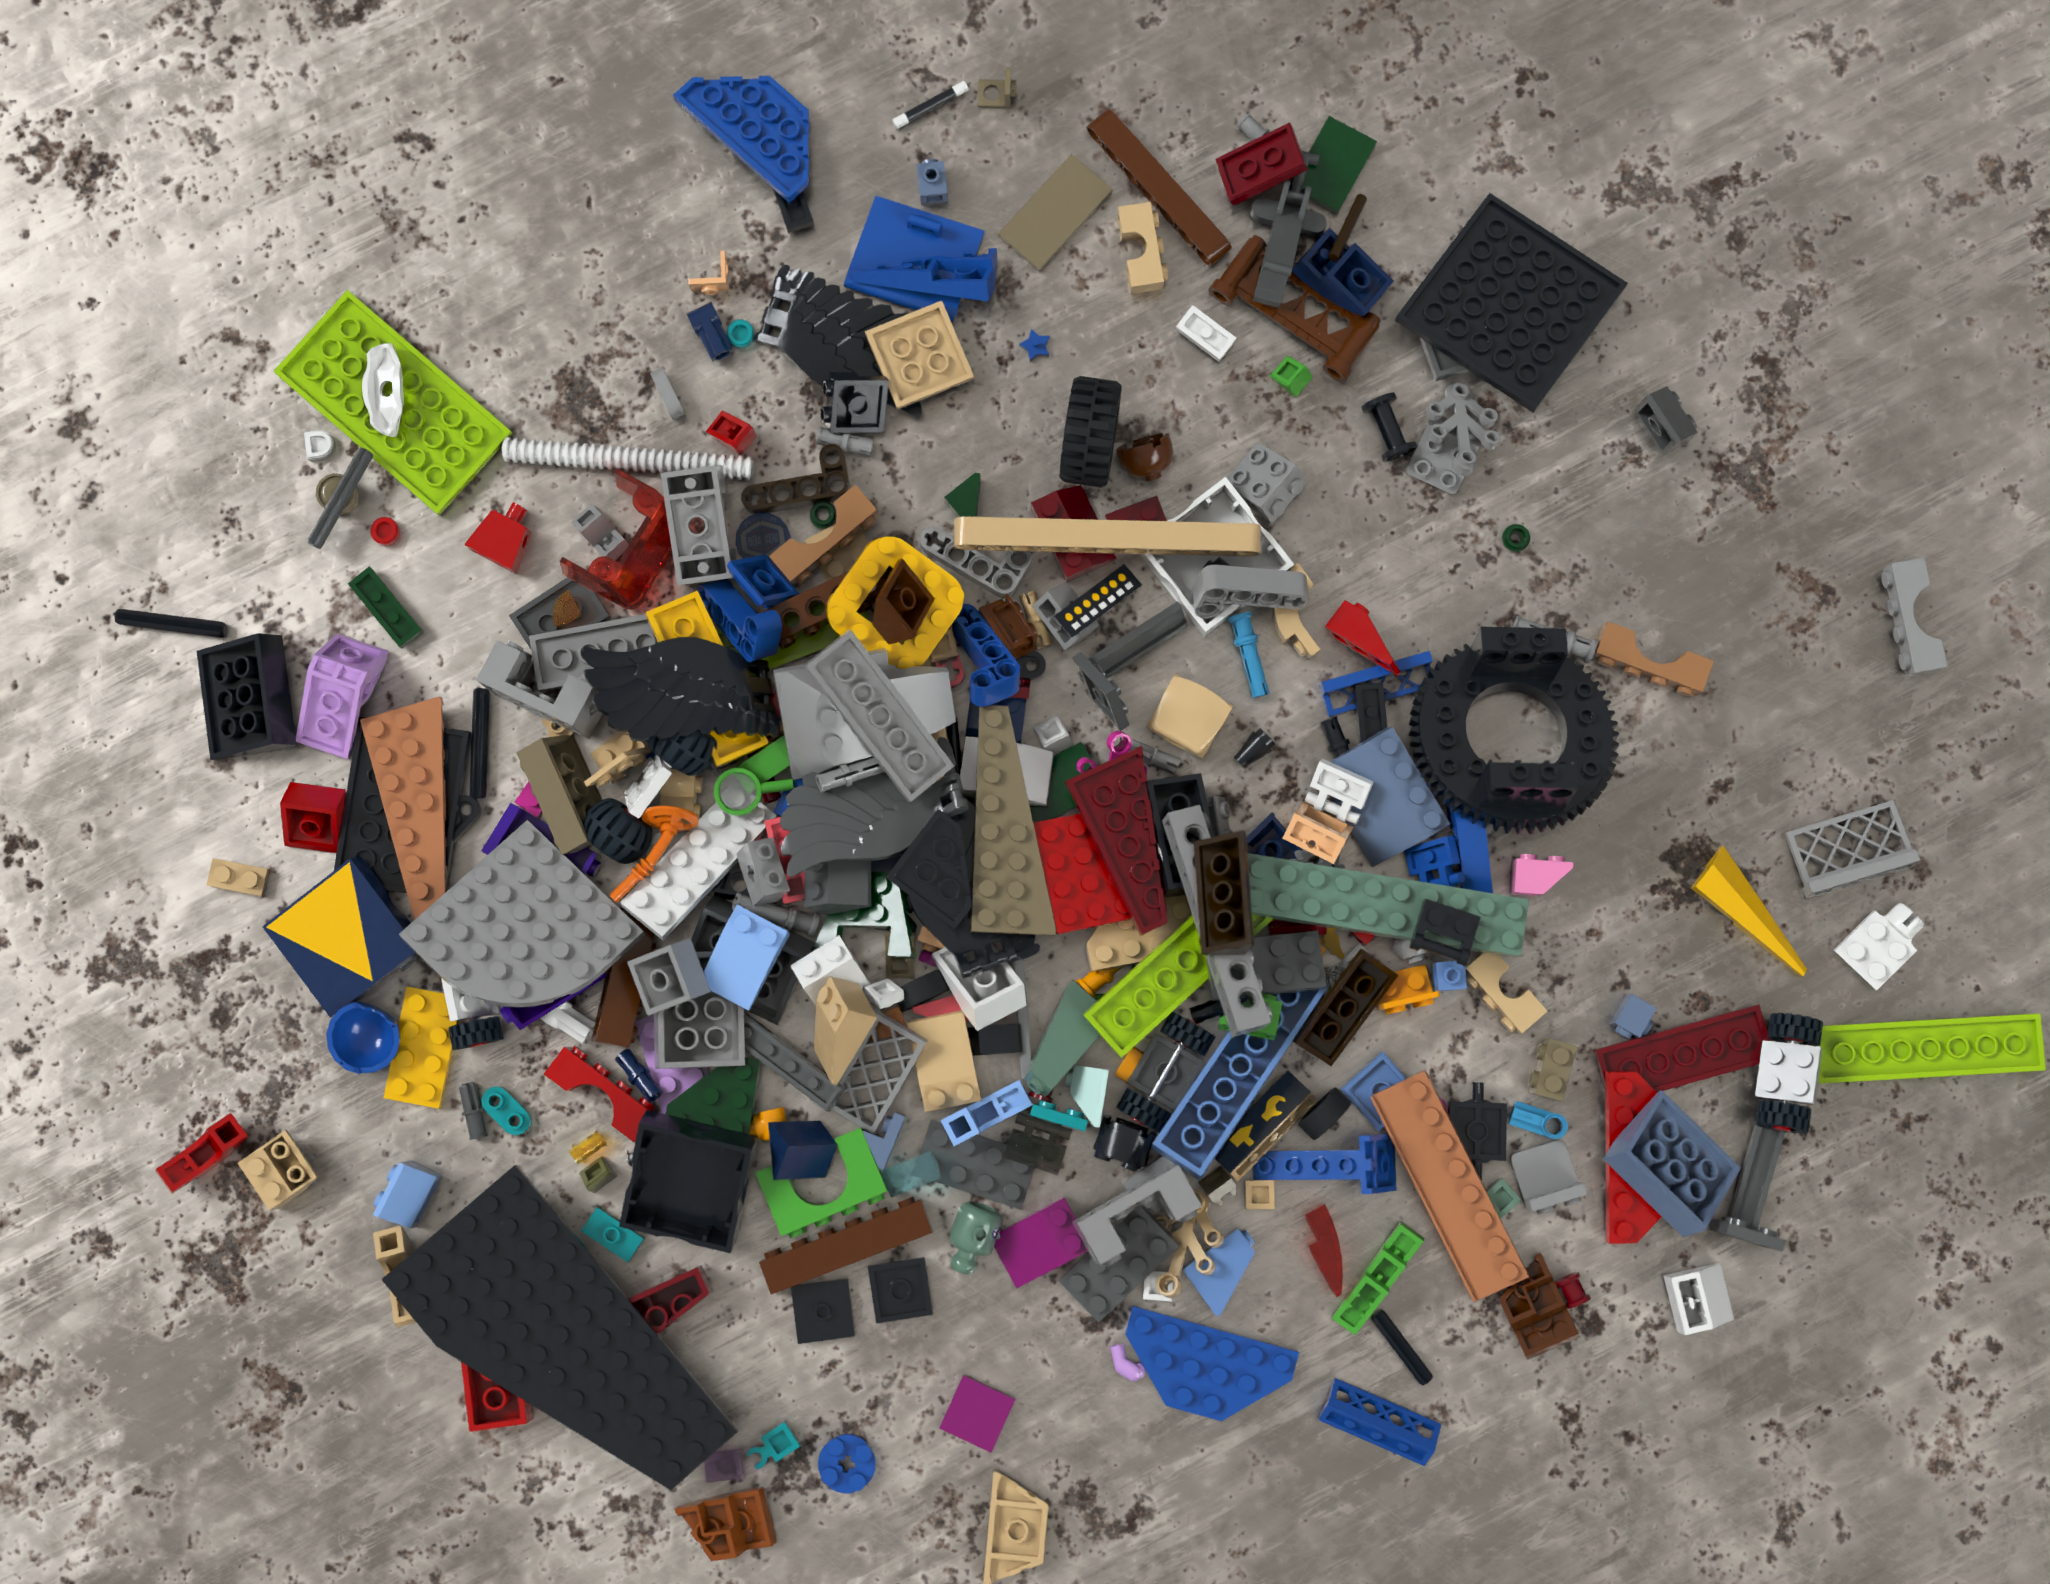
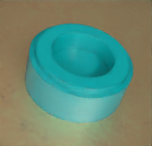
[726,319,755,349]

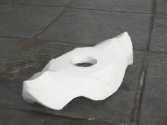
[362,343,404,438]

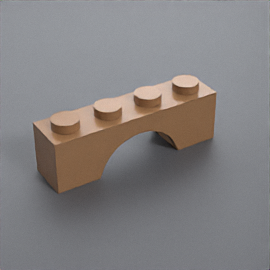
[769,485,879,586]
[1593,621,1714,698]

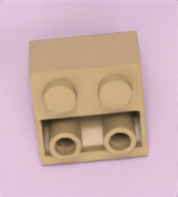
[238,1130,318,1210]

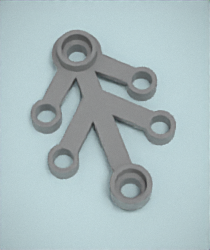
[1426,382,1501,476]

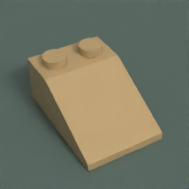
[814,976,877,1085]
[907,1010,981,1112]

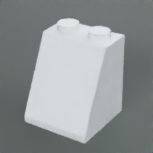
[790,935,871,1006]

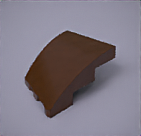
[1499,1253,1580,1360]

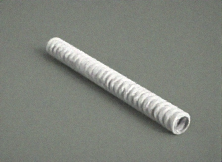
[502,437,754,481]

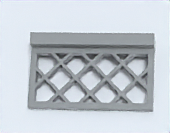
[1784,800,1920,899]
[813,1002,928,1134]

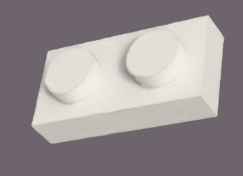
[1176,305,1237,362]

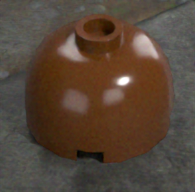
[1116,433,1173,481]

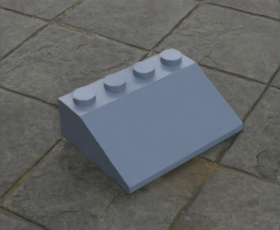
[1315,727,1450,867]
[1603,1090,1741,1237]

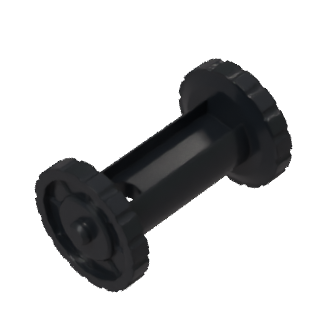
[1361,392,1417,462]

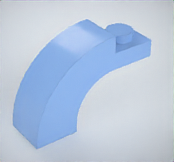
[941,1080,1033,1146]

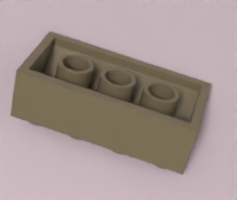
[516,734,602,855]

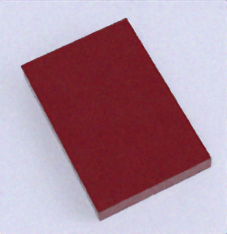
[1215,122,1308,206]

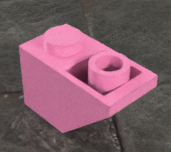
[1510,854,1573,896]

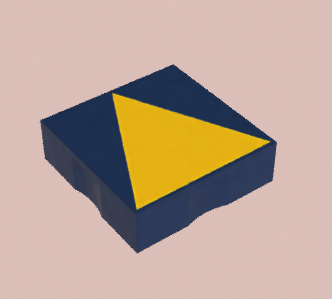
[262,856,418,1018]

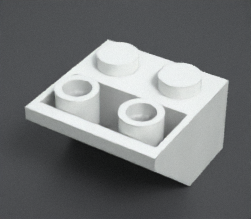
[1663,1263,1734,1335]

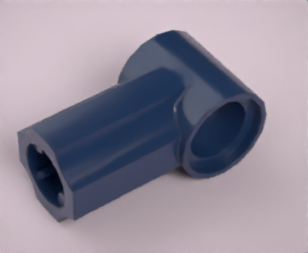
[687,302,733,362]

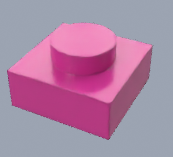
[514,781,542,819]

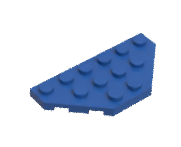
[673,76,809,203]
[1125,1305,1299,1421]

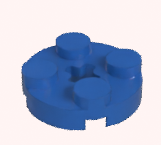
[818,1433,876,1493]

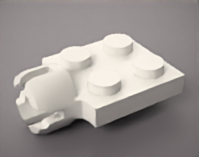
[1833,903,1924,991]

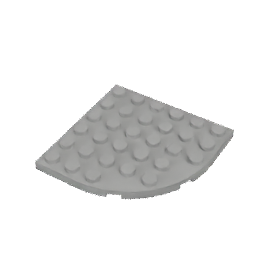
[399,820,645,1007]

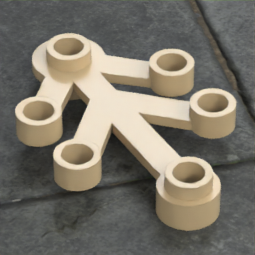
[1156,1189,1224,1298]

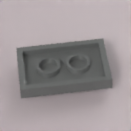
[509,570,611,649]

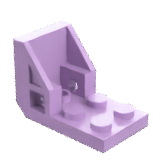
[296,633,389,759]

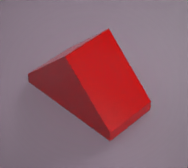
[706,410,757,457]

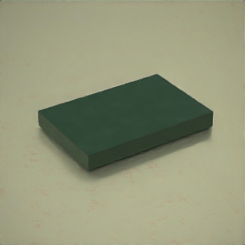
[1290,116,1377,214]

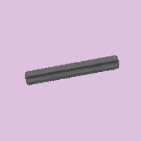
[307,447,373,549]

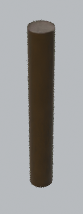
[1328,194,1367,262]

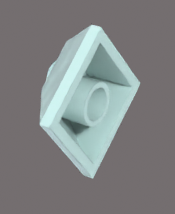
[1065,1065,1109,1128]

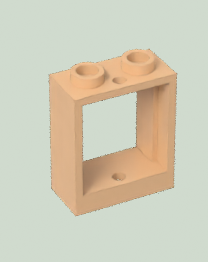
[1283,801,1354,864]

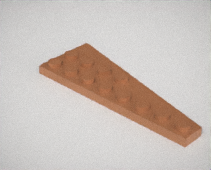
[360,696,447,920]

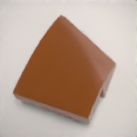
[675,1487,777,1561]

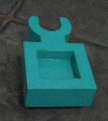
[746,1420,801,1469]

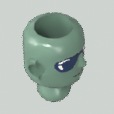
[950,1201,1002,1275]

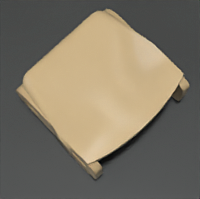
[1146,673,1234,759]

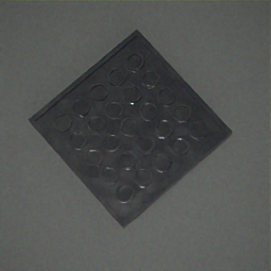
[1395,193,1628,413]

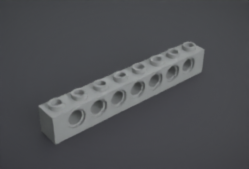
[1162,805,1272,1037]

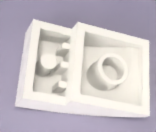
[960,737,1054,806]

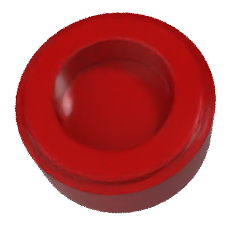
[370,517,400,546]

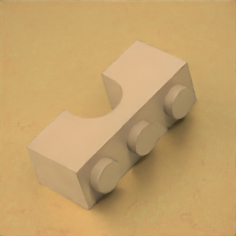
[1117,202,1168,295]
[1465,953,1548,1034]

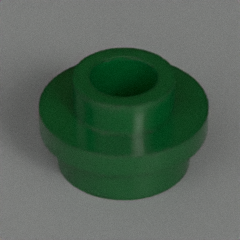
[810,501,837,529]
[1502,524,1530,552]

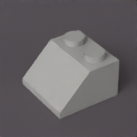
[627,938,711,1016]

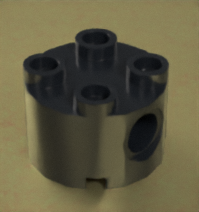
[1092,1115,1157,1172]

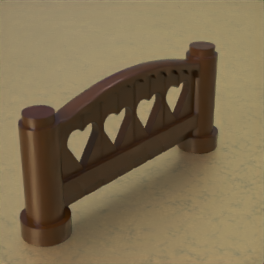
[1208,235,1381,382]

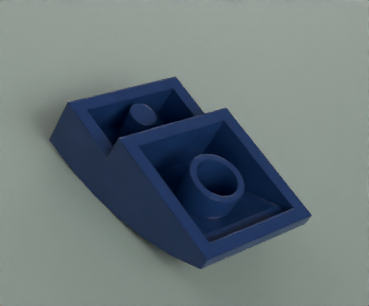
[1292,228,1394,316]

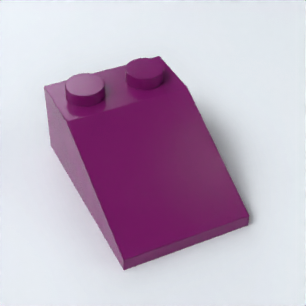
[994,1196,1087,1288]

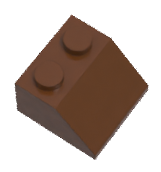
[872,559,935,644]

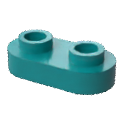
[481,1087,532,1135]

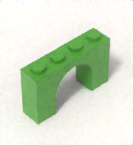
[755,1127,888,1239]

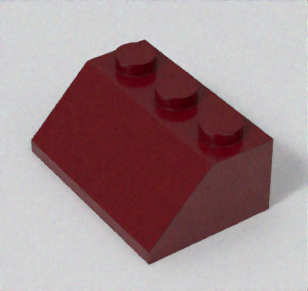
[1031,485,1117,582]

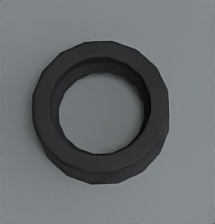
[897,969,950,1012]
[1298,1087,1352,1140]

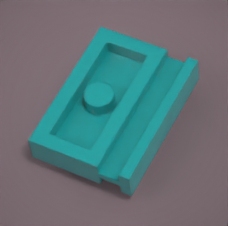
[1030,1100,1088,1131]

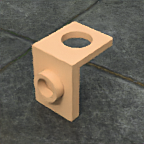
[688,250,729,295]

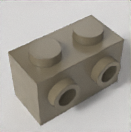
[1528,1038,1578,1102]

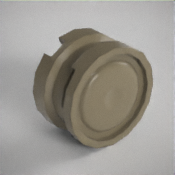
[316,473,360,516]

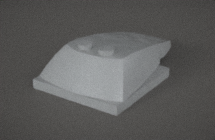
[773,648,956,780]

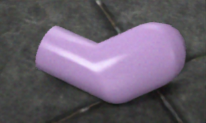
[1110,1343,1145,1381]

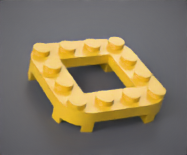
[827,536,964,669]

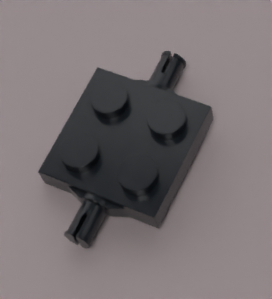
[1448,1082,1507,1180]

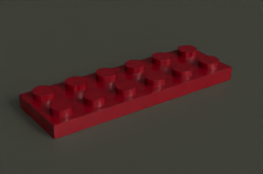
[1594,1004,1770,1092]

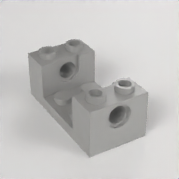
[660,465,736,586]
[476,640,603,739]
[1072,1165,1201,1266]

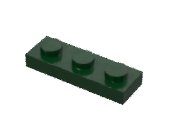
[348,566,424,649]

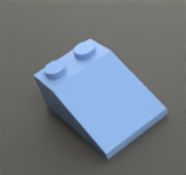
[704,905,790,1011]

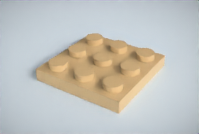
[865,301,974,410]

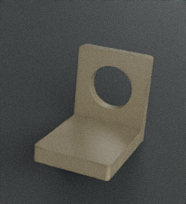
[978,68,1016,108]

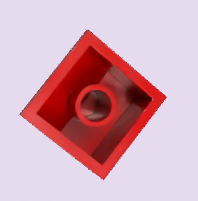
[280,782,346,853]

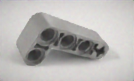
[920,527,1031,598]
[1192,565,1310,618]

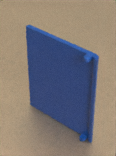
[844,196,985,322]

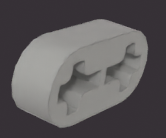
[650,367,685,420]

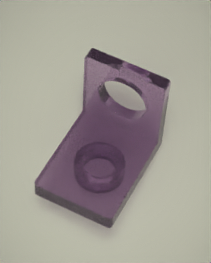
[704,1448,746,1483]

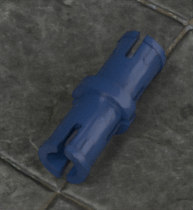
[615,1049,663,1103]

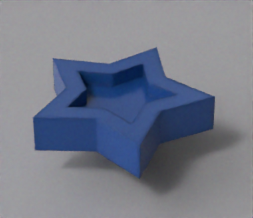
[1019,329,1050,361]

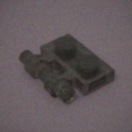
[1003,1112,1072,1175]

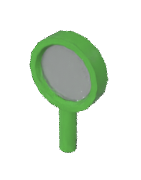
[714,768,795,816]

